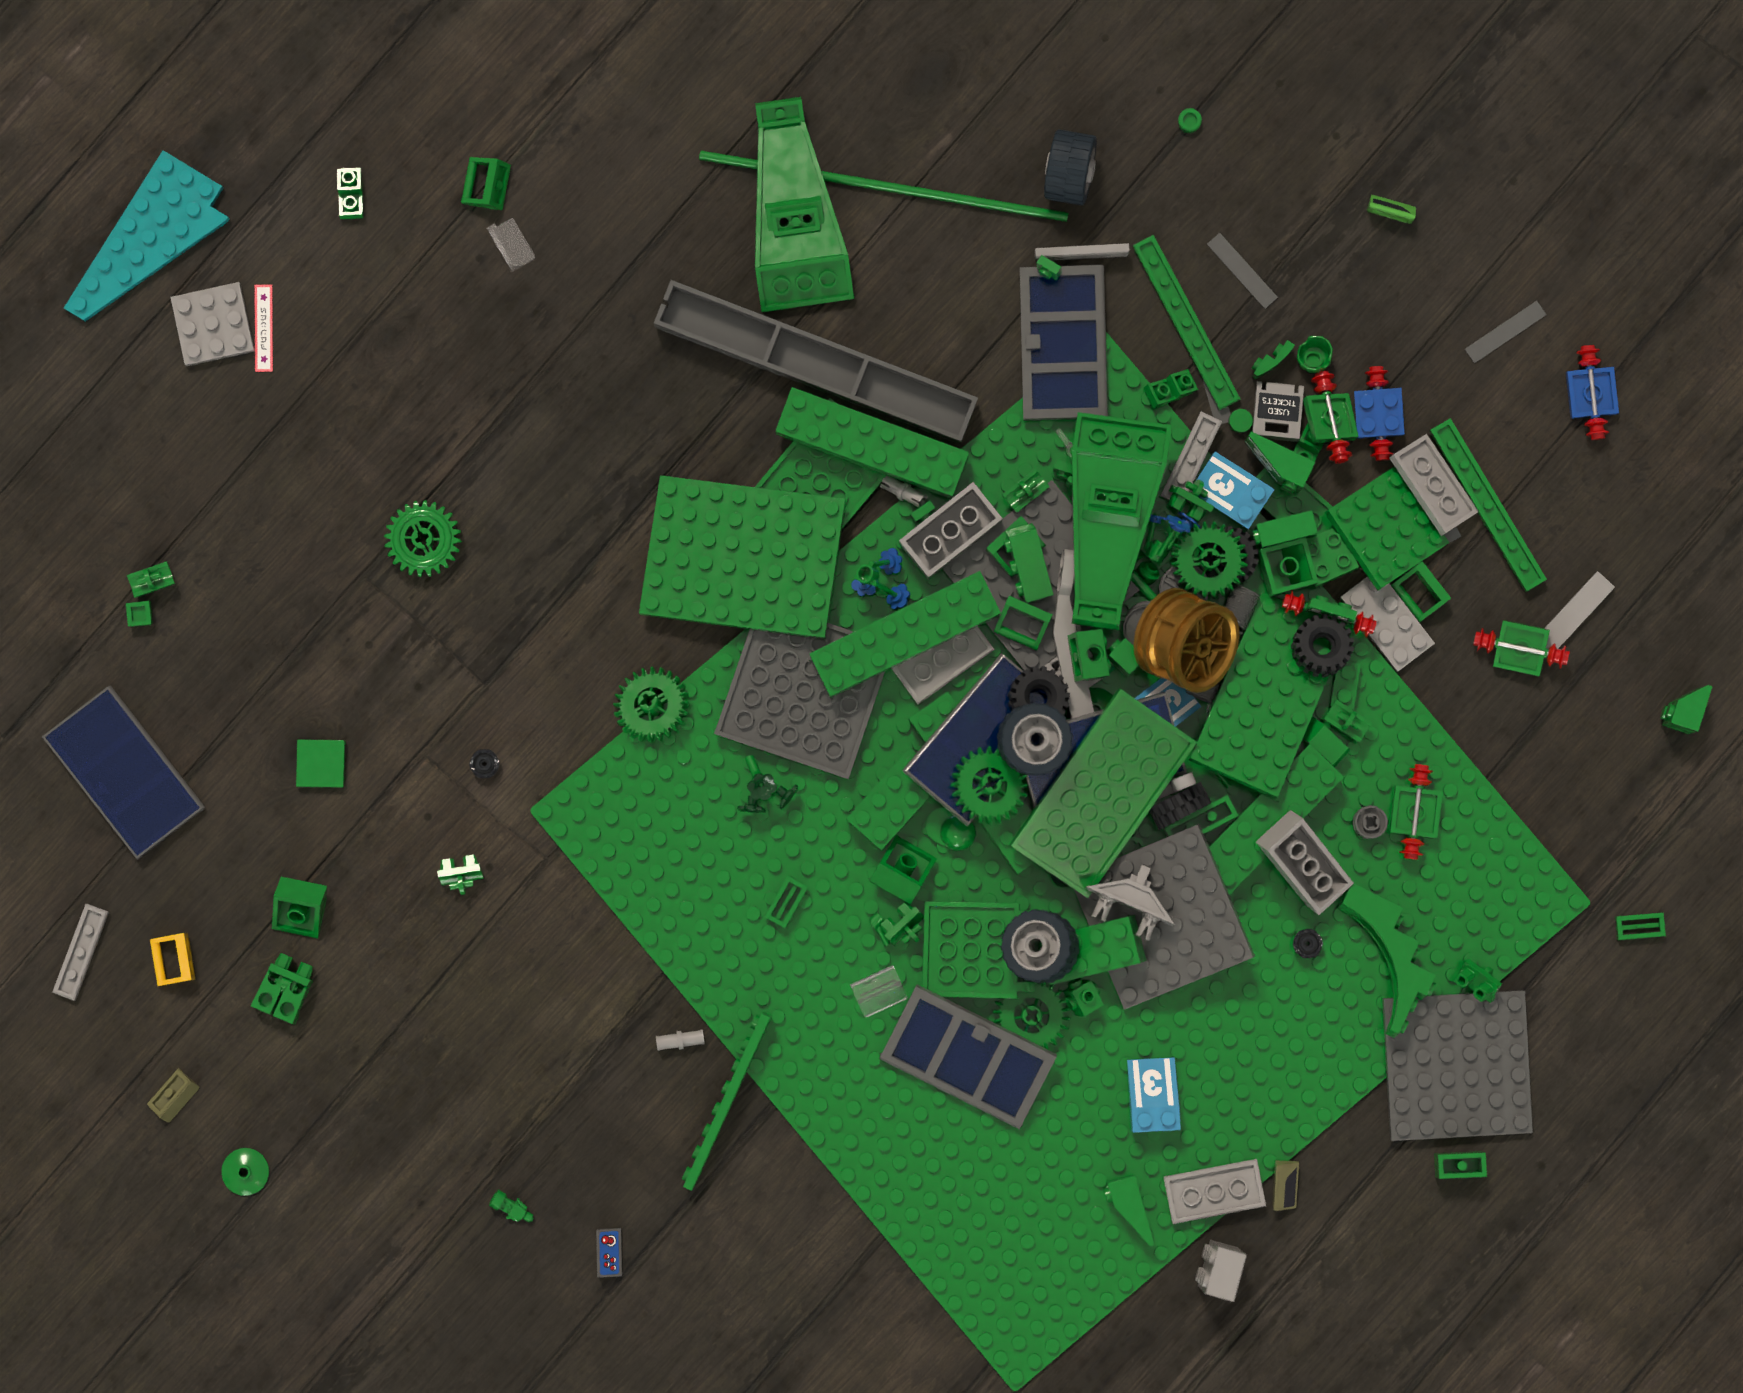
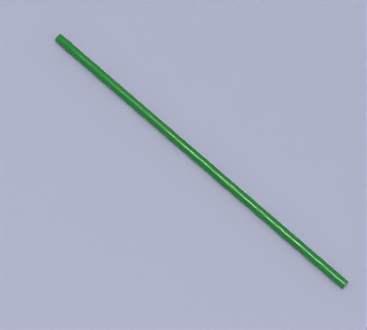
[699,151,1068,222]

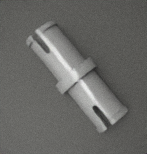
[880,476,927,508]
[656,1029,705,1051]

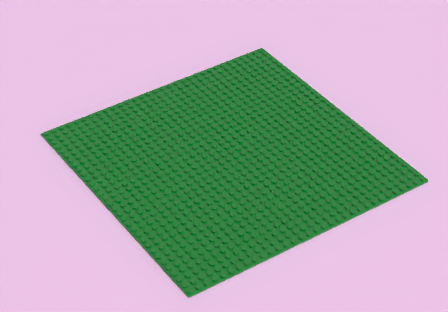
[530,332,1590,1391]

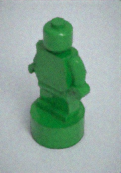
[489,1189,534,1223]

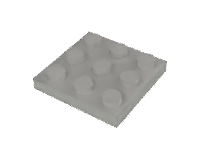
[171,282,255,366]

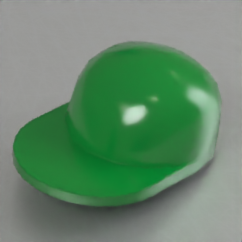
[925,808,976,851]

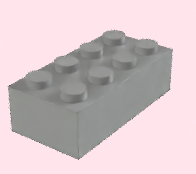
[899,482,1003,580]
[1256,810,1354,915]
[1195,1240,1246,1302]

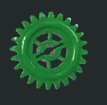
[384,500,462,578]
[1170,521,1248,599]
[613,666,690,742]
[950,746,1029,825]
[993,978,1071,1054]

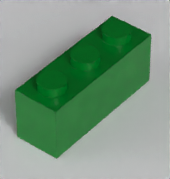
[1003,523,1053,603]
[1163,795,1239,837]

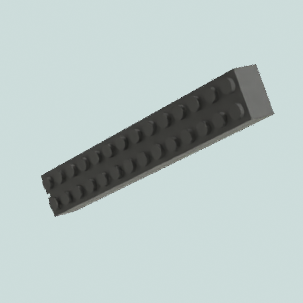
[654,280,978,445]

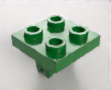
[1307,527,1359,588]

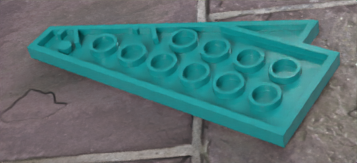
[64,150,230,321]

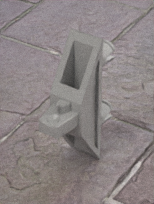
[1085,865,1175,941]

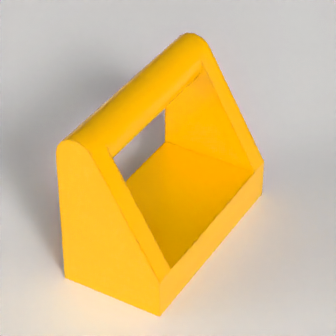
[150,933,196,986]

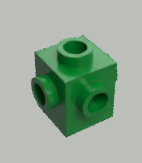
[1063,978,1104,1017]

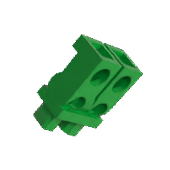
[251,953,314,1025]

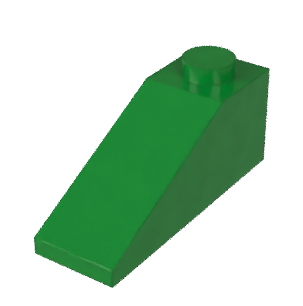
[1104,1174,1155,1246]

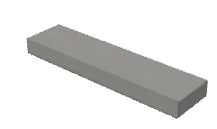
[1034,243,1129,261]
[1160,411,1222,500]
[1545,571,1615,652]
[52,904,109,1001]

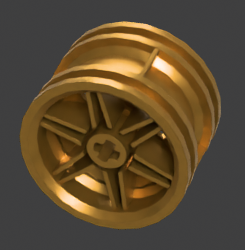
[1134,588,1239,693]

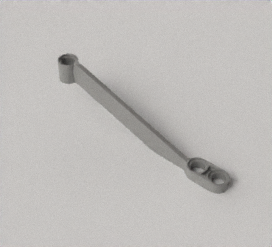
[1053,549,1094,750]

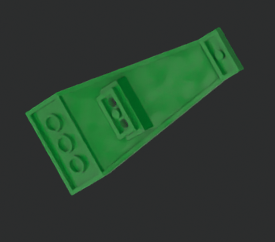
[755,97,854,312]
[1071,412,1172,630]

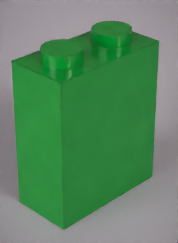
[1252,510,1318,549]

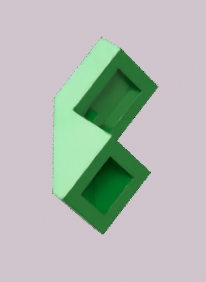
[1303,716,1350,767]

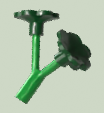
[737,755,798,813]

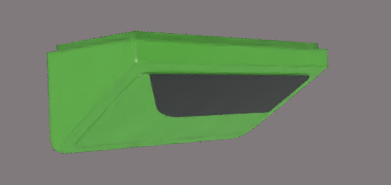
[1367,195,1416,224]

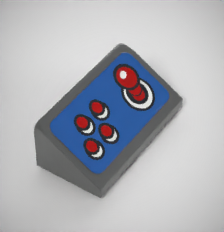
[596,1228,622,1278]

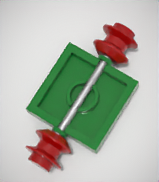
[1303,371,1359,464]
[1282,591,1377,638]
[1473,620,1570,676]
[1389,764,1443,860]

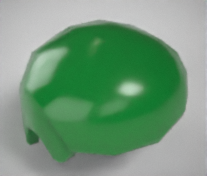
[1297,336,1333,373]

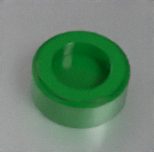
[1178,108,1202,133]
[1228,409,1253,433]

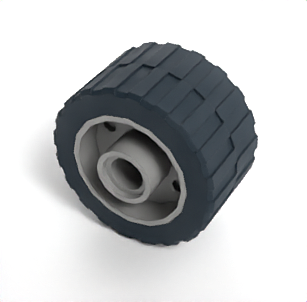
[1044,129,1097,206]
[997,703,1073,776]
[1001,909,1079,983]

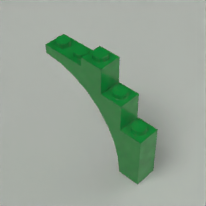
[1338,884,1436,1038]

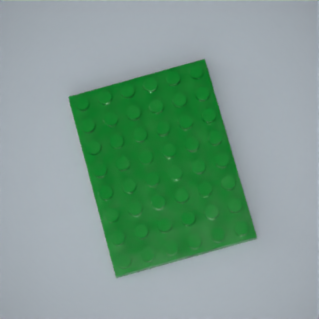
[639,475,846,639]

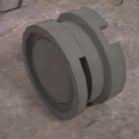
[1352,805,1388,839]

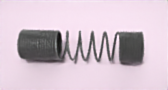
[1185,584,1260,703]

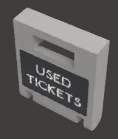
[1252,381,1304,442]

